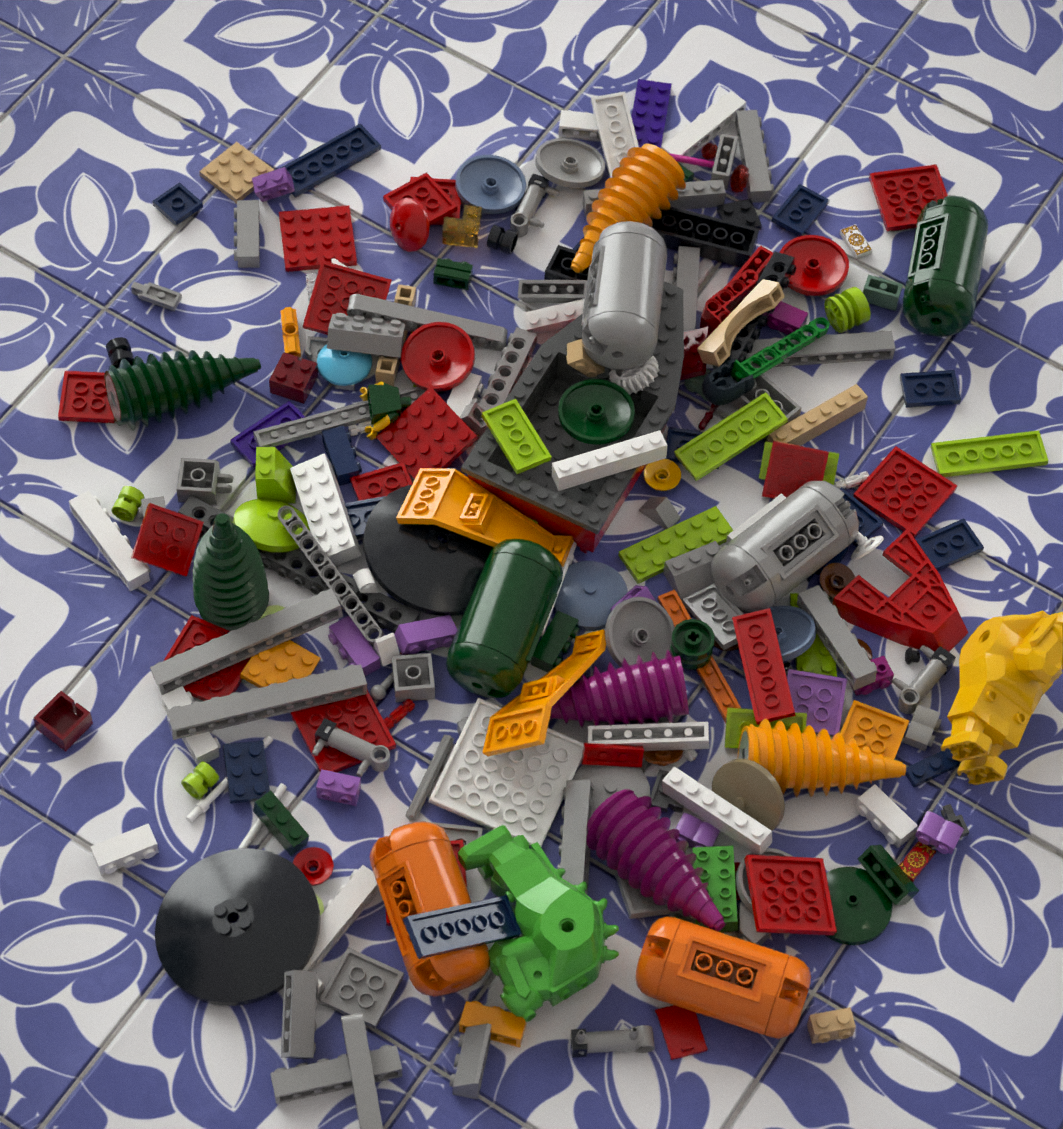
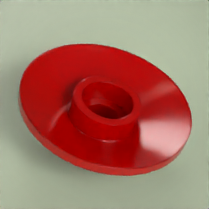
[293,847,334,886]

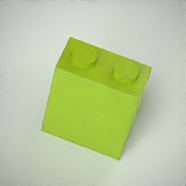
[255,447,296,504]

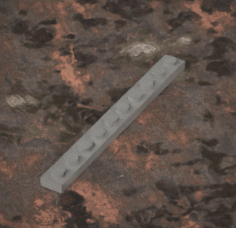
[253,387,426,447]

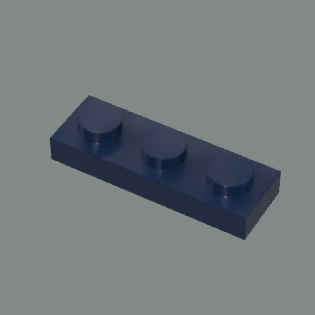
[905,748,962,788]

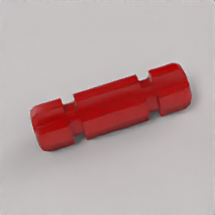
[384,699,415,730]

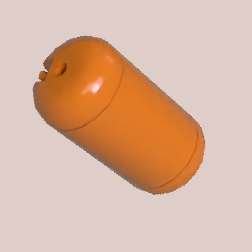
[369,822,490,997]
[635,916,811,1039]

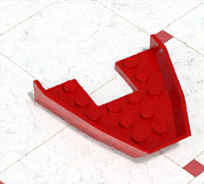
[832,528,968,652]

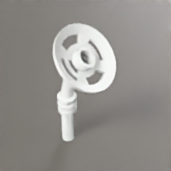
[851,531,884,560]

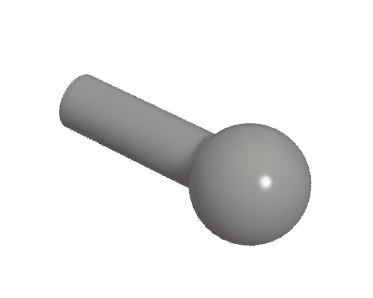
[370,672,393,700]

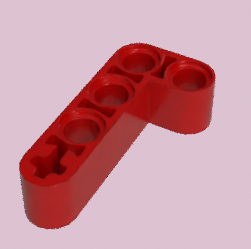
[702,269,758,330]

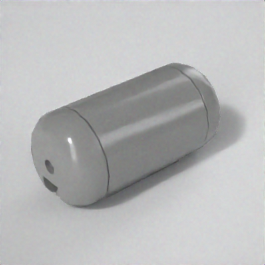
[581,221,667,370]
[711,481,859,614]

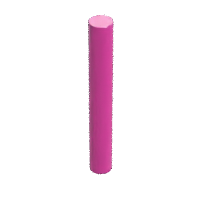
[668,153,714,168]

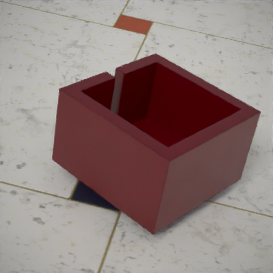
[269,352,318,404]
[33,691,93,751]

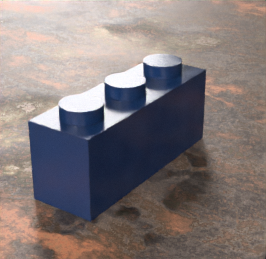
[322,426,362,486]

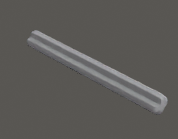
[406,735,454,821]

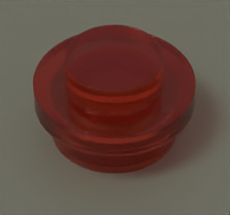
[701,143,718,159]

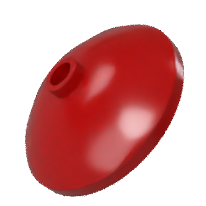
[389,198,429,252]

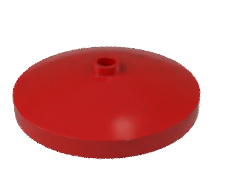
[779,235,849,296]
[401,322,475,392]

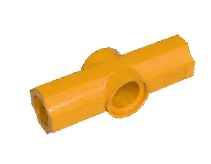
[280,307,301,357]

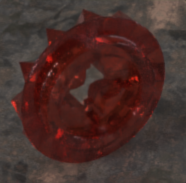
[730,165,750,193]

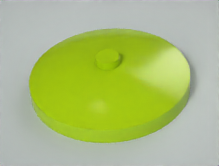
[233,499,310,552]

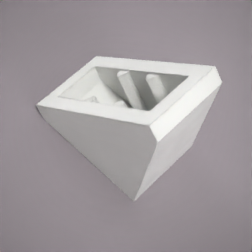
[373,633,400,666]

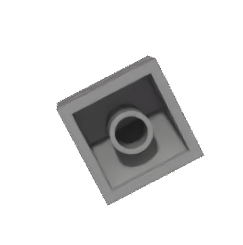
[392,653,435,702]

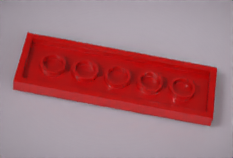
[732,608,796,725]

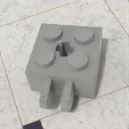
[177,458,234,504]

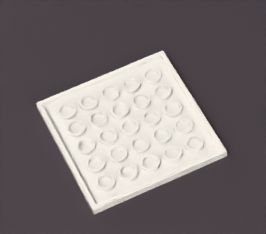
[429,698,584,848]

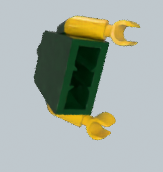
[359,382,411,440]

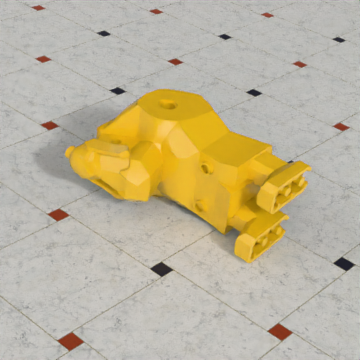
[941,611,1063,785]

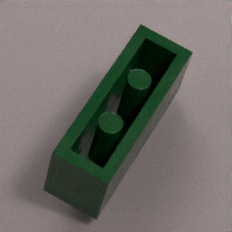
[531,611,580,672]
[253,790,309,856]
[857,845,919,906]

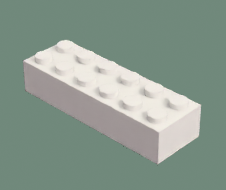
[290,453,362,567]

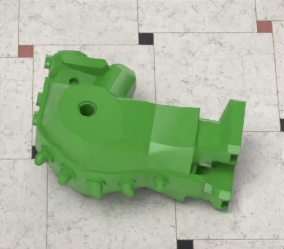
[458,825,619,1022]

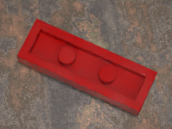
[581,743,644,767]

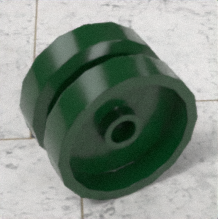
[670,619,715,670]

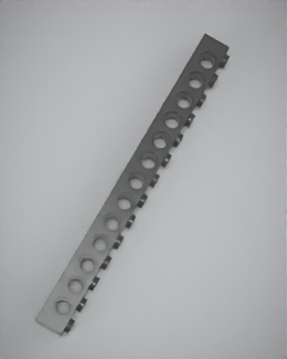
[178,495,420,634]

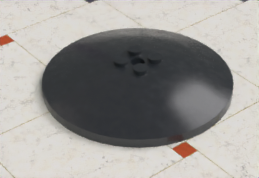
[363,485,493,616]
[155,848,320,1006]

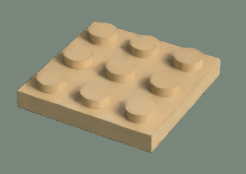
[199,142,274,203]

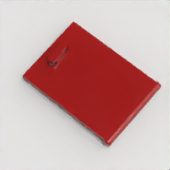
[655,1005,708,1060]

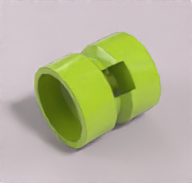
[111,486,145,522]
[181,761,220,800]

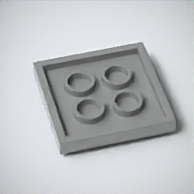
[319,947,404,1029]

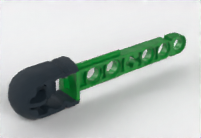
[702,317,830,406]

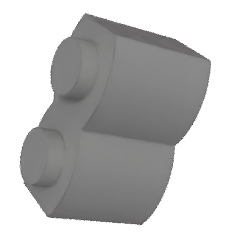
[903,704,942,751]

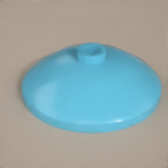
[317,344,372,386]

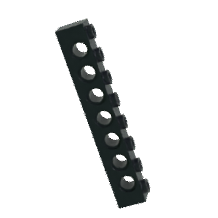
[717,251,797,367]

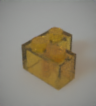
[442,205,482,248]

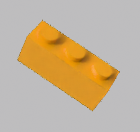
[459,1001,527,1048]

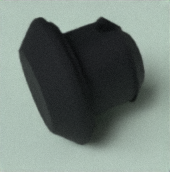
[905,647,920,664]

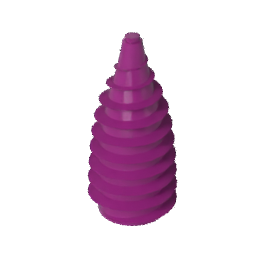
[550,649,689,728]
[586,789,725,931]

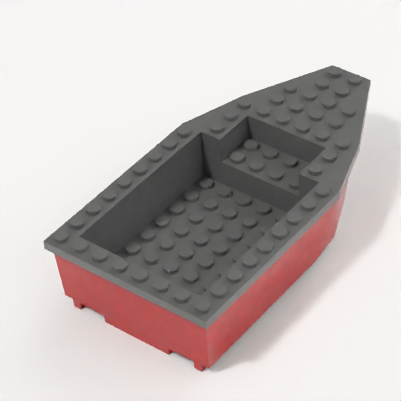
[461,281,684,553]

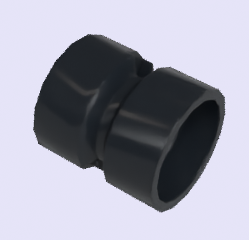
[487,225,518,254]
[106,337,134,369]

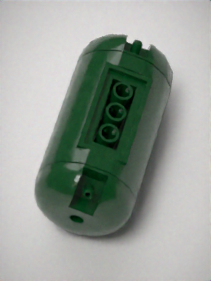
[903,195,988,337]
[446,539,563,698]

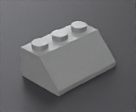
[663,541,721,603]
[449,1023,491,1099]

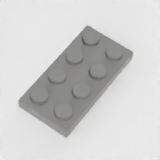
[682,583,743,650]

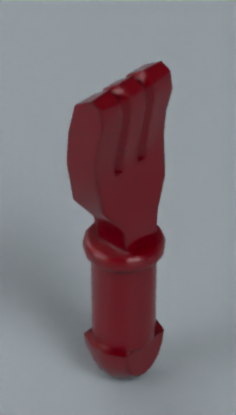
[698,404,719,430]

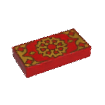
[899,841,936,882]

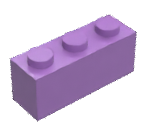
[394,615,457,655]
[328,616,380,676]

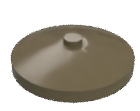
[712,759,785,831]

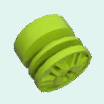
[824,287,871,333]

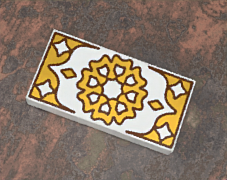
[839,224,872,259]

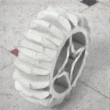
[609,356,659,395]

